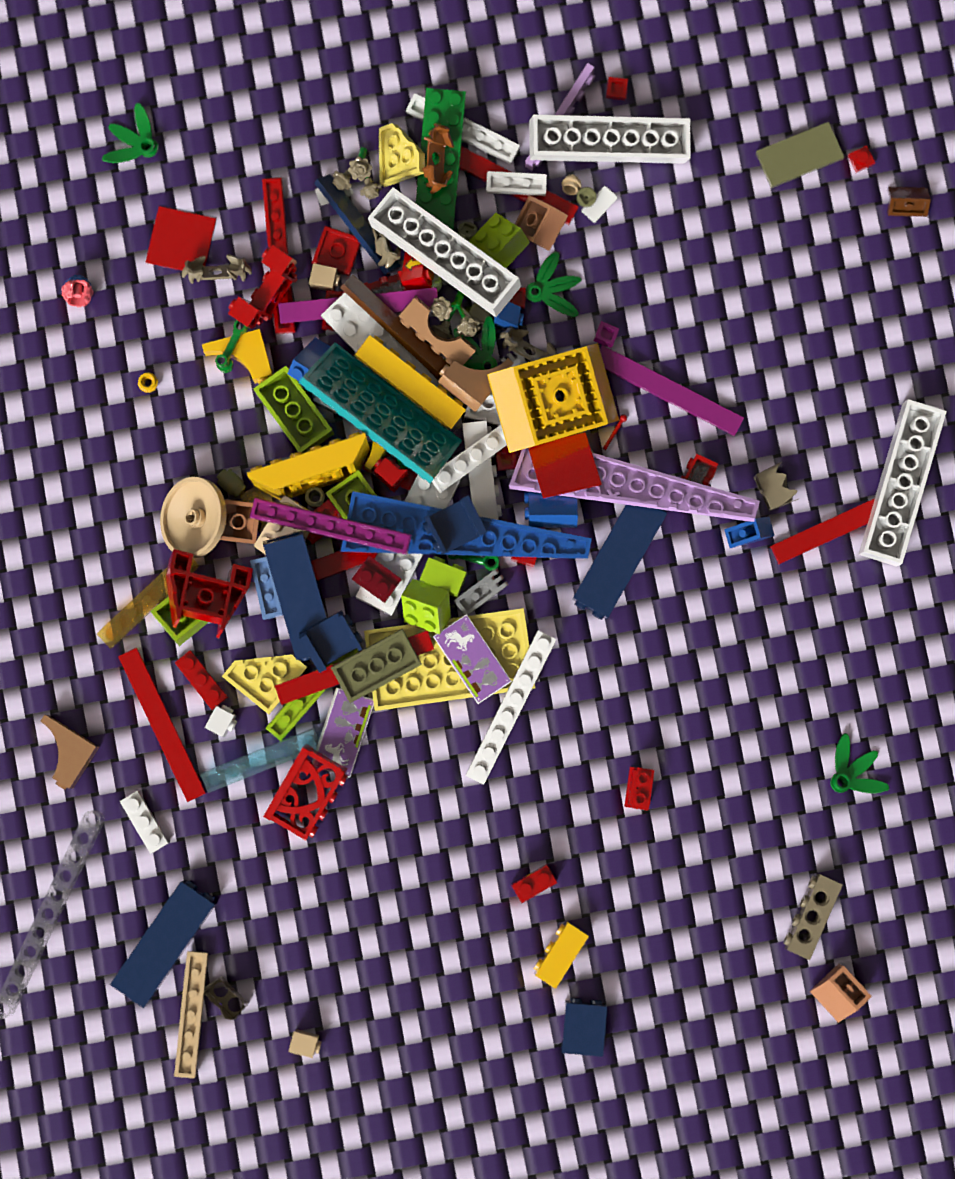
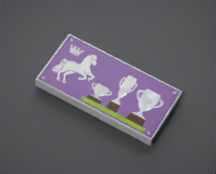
[433,614,512,704]
[312,688,374,778]

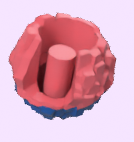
[61,275,94,307]

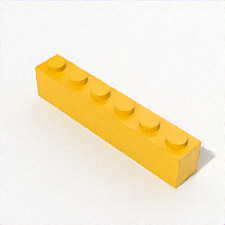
[354,335,466,430]

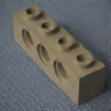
[783,874,842,960]

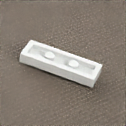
[486,171,547,196]
[120,791,169,854]

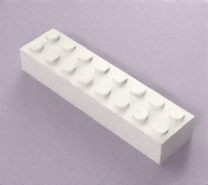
[529,115,690,163]
[368,187,521,317]
[858,399,947,566]
[356,462,463,616]

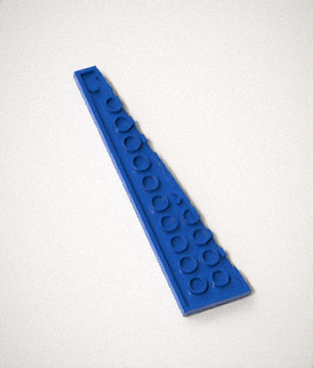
[341,491,592,559]

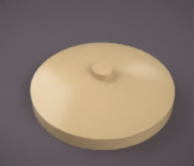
[160,477,226,558]

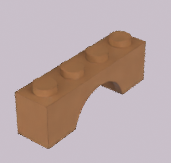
[399,295,476,366]

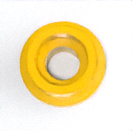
[138,372,158,393]

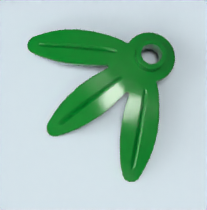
[102,103,159,163]
[525,252,582,317]
[444,316,497,370]
[830,733,890,794]

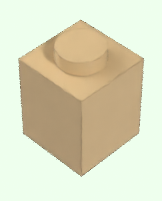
[309,264,340,291]
[289,1029,322,1058]

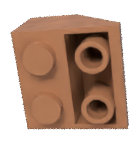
[809,964,872,1022]

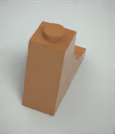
[438,358,514,412]
[40,714,100,790]

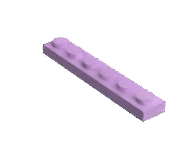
[525,63,595,171]

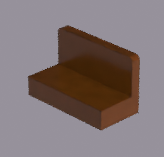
[887,187,931,217]

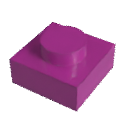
[593,321,619,348]

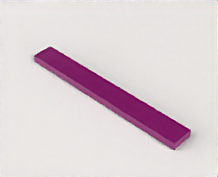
[278,287,438,324]
[600,345,744,436]
[250,498,412,555]

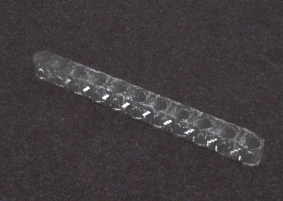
[0,810,104,1019]

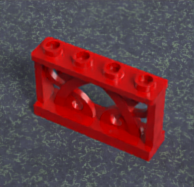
[263,744,348,841]

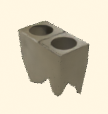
[754,462,799,512]
[204,976,249,1020]

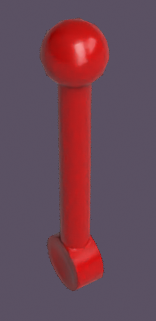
[602,414,627,451]

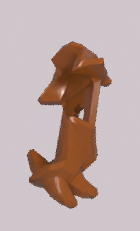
[422,123,454,194]

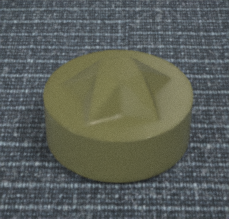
[577,187,597,208]
[457,222,478,241]

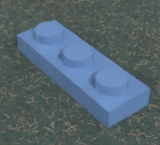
[250,557,283,620]

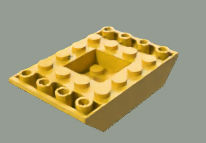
[487,343,619,453]
[247,432,370,500]

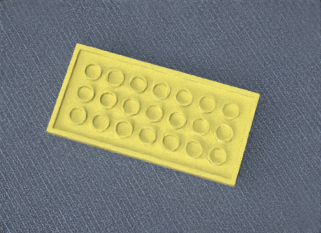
[364,608,535,711]

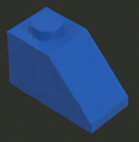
[494,302,524,329]
[724,517,775,548]

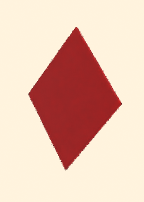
[145,206,216,271]
[528,432,602,498]

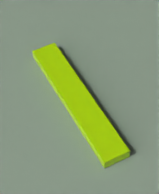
[266,648,359,741]

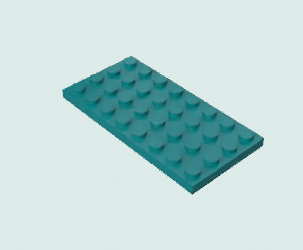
[299,343,462,484]

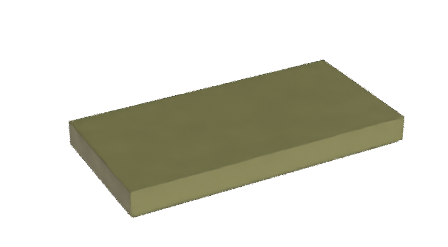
[756,122,844,188]
[331,628,422,703]

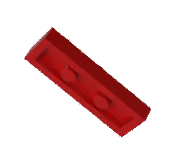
[175,650,228,710]

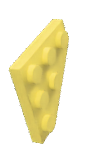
[379,123,425,187]
[222,654,308,715]

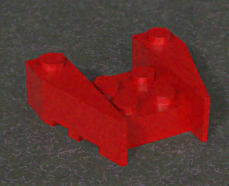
[228,245,297,329]
[166,549,253,638]

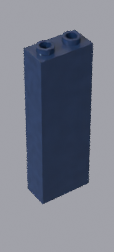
[572,505,667,620]
[263,531,327,661]
[110,880,217,1008]

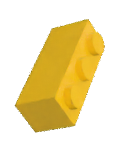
[533,922,589,989]

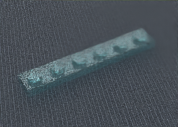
[200,728,319,793]

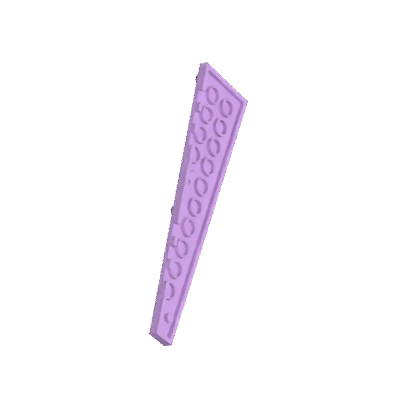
[509,448,760,522]

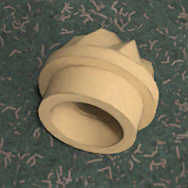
[562,174,581,195]

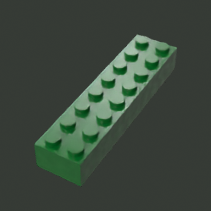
[415,88,466,231]

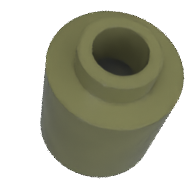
[217,469,246,498]
[305,487,326,509]

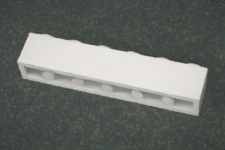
[462,421,502,520]

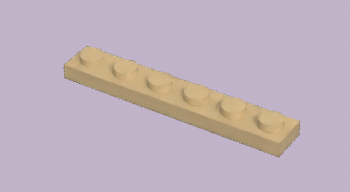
[174,951,208,1078]

